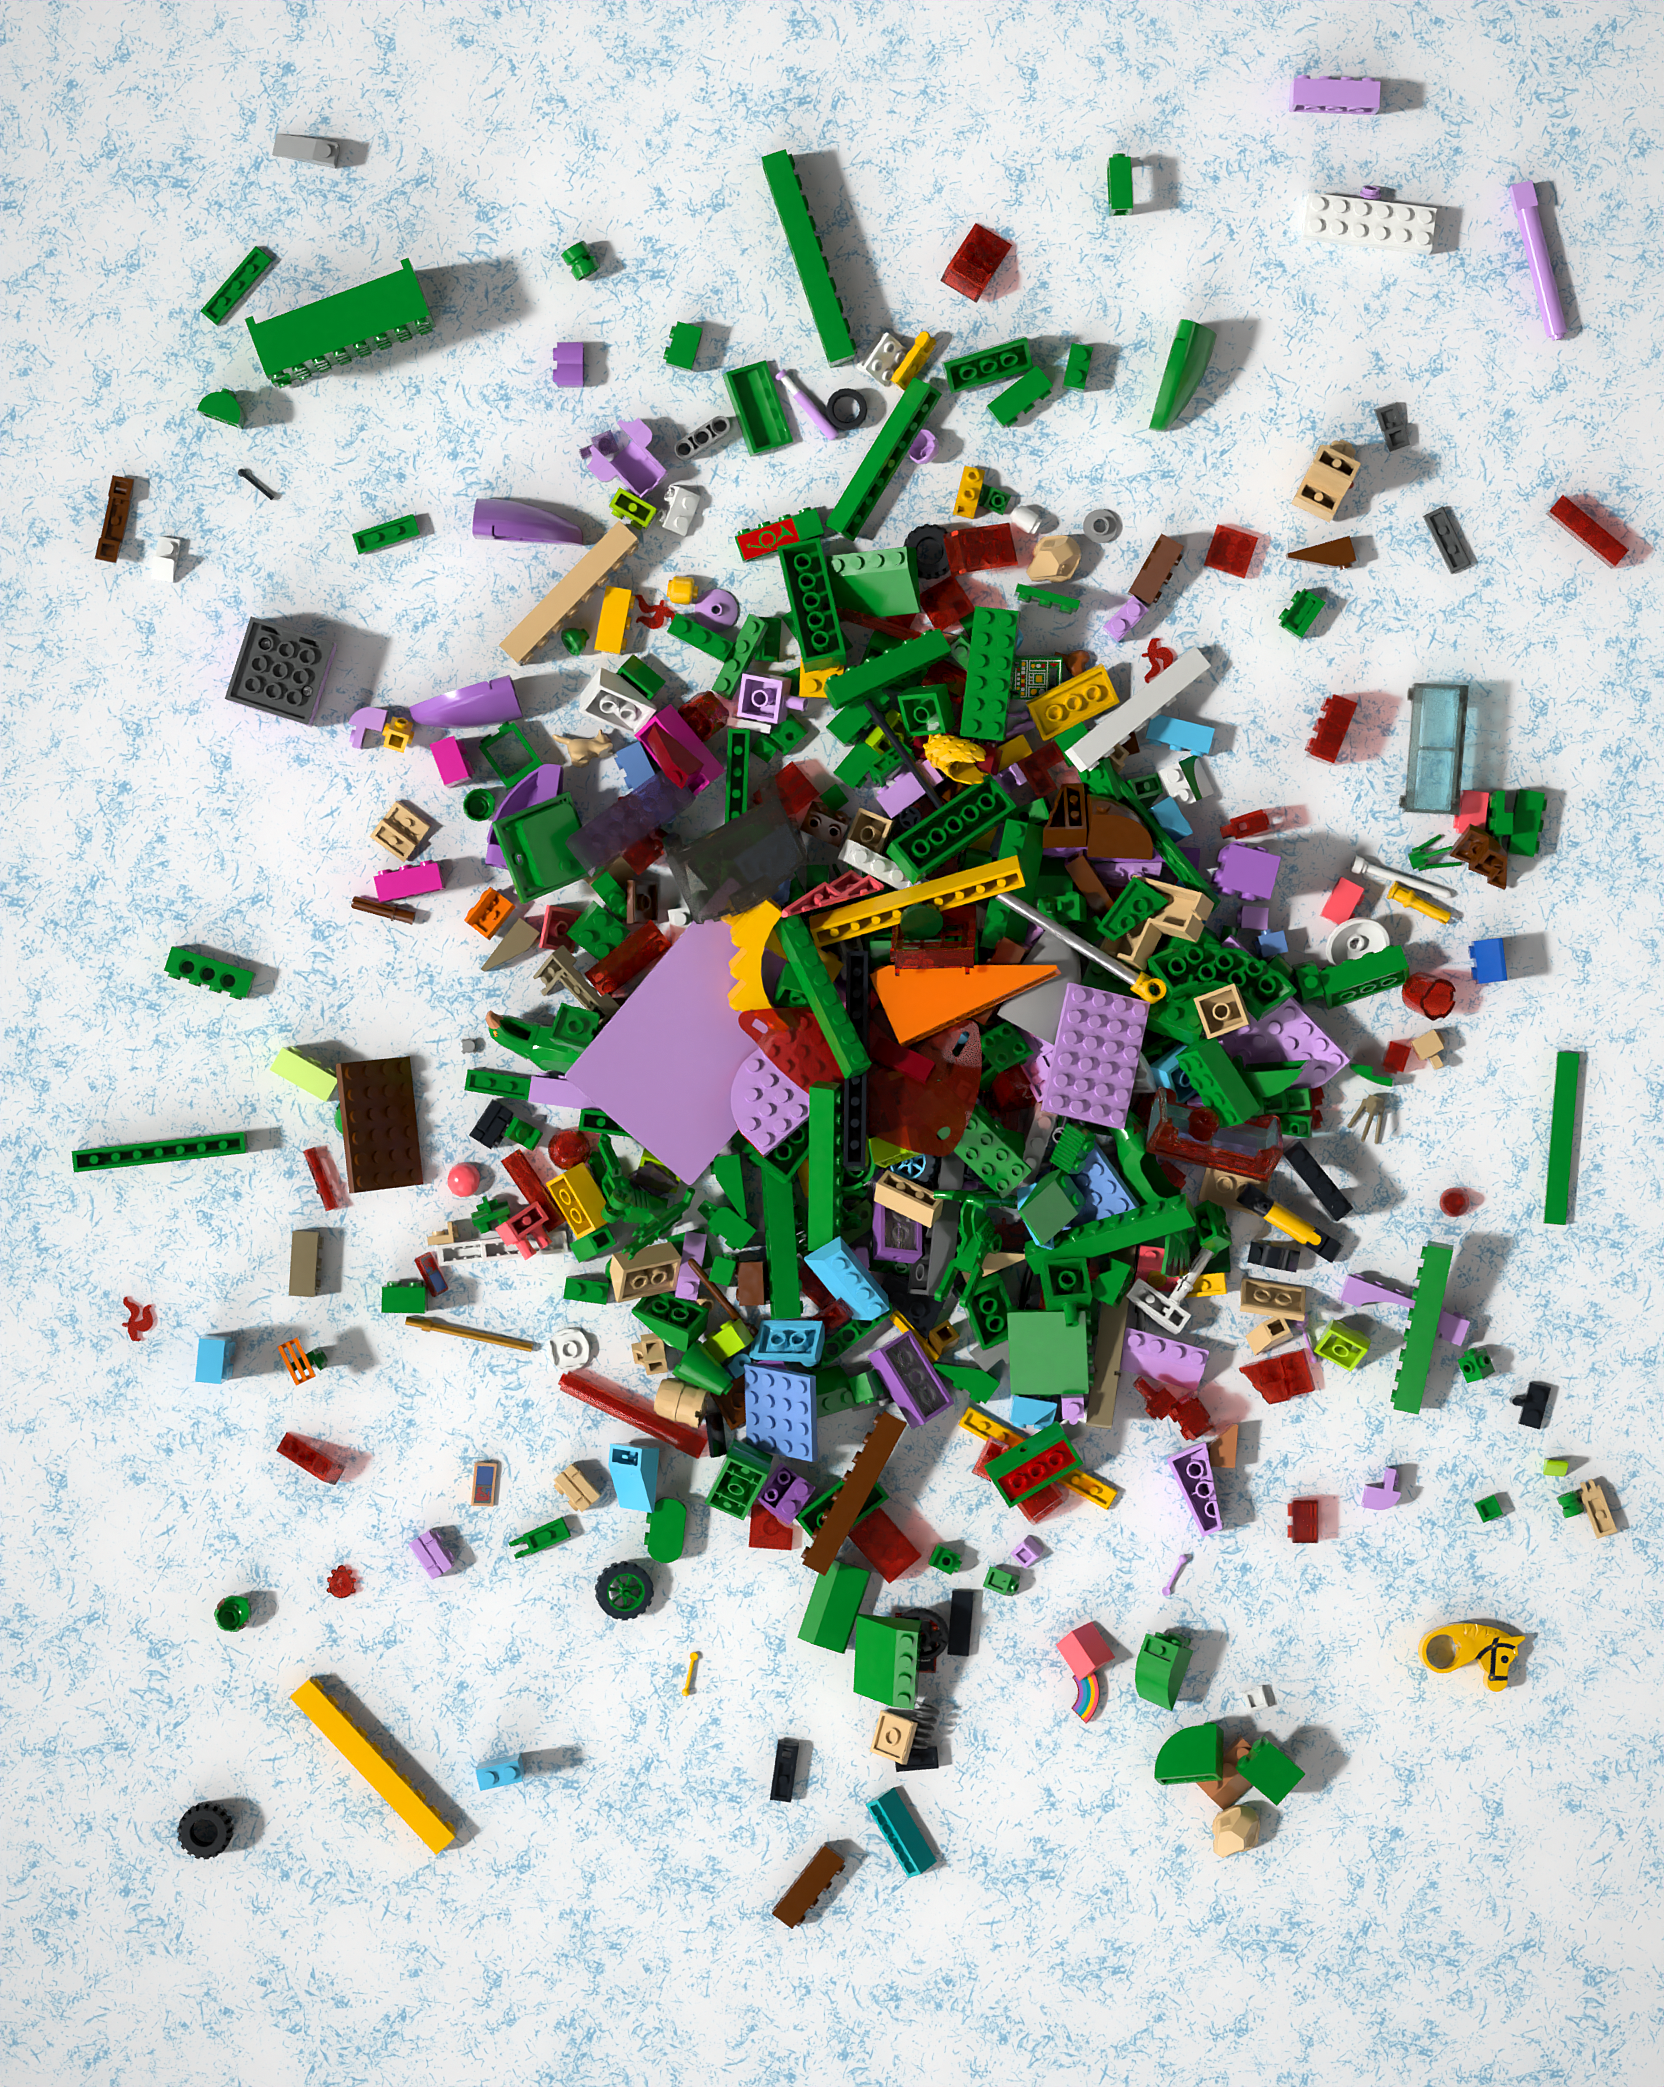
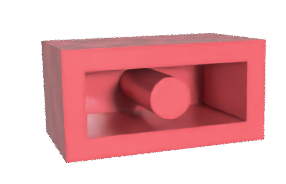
[1453,790,1489,834]
[1319,877,1365,926]

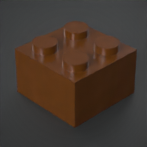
[735,1260,770,1306]

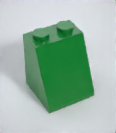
[1235,1736,1305,1806]

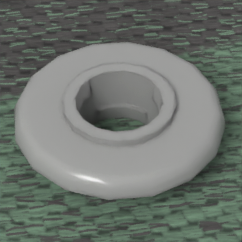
[1083,509,1117,543]

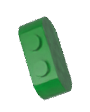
[644,1497,687,1563]

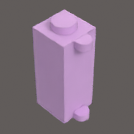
[1061,1394,1084,1425]

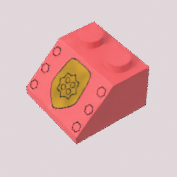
[1133,1244,1179,1292]

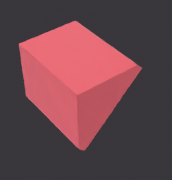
[539,905,581,954]
[1056,1621,1115,1681]

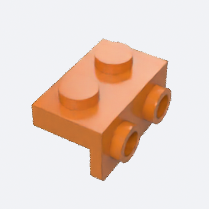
[464,887,516,940]

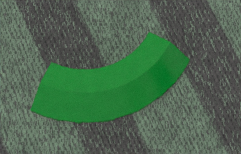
[1147,944,1297,1022]

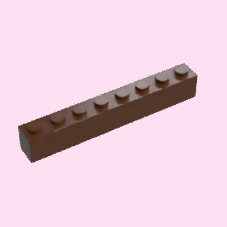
[801,1410,907,1576]

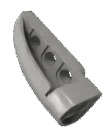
[997,931,1081,1045]

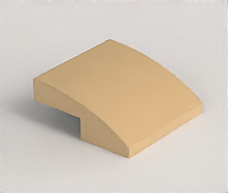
[369,800,432,862]

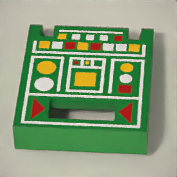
[1011,655,1062,700]

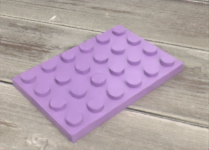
[1041,983,1150,1130]

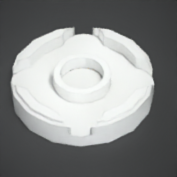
[548,1328,590,1371]

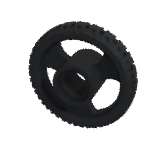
[899,1608,949,1661]

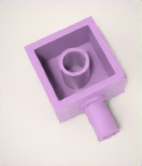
[737,671,808,724]

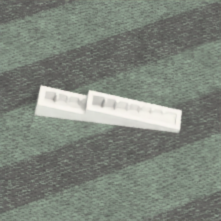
[436,1231,568,1267]

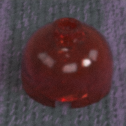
[548,1128,591,1171]

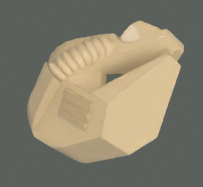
[1026,535,1081,583]
[1212,1804,1260,1858]

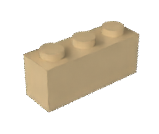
[874,1170,944,1228]

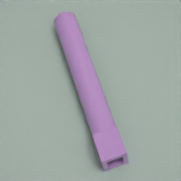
[1508,180,1568,341]

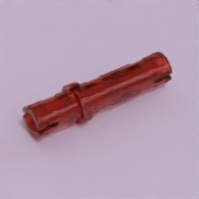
[303,1147,339,1212]

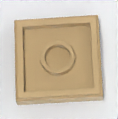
[870,1710,918,1765]

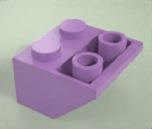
[756,1463,816,1525]

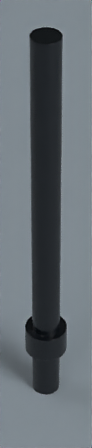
[863,699,944,810]

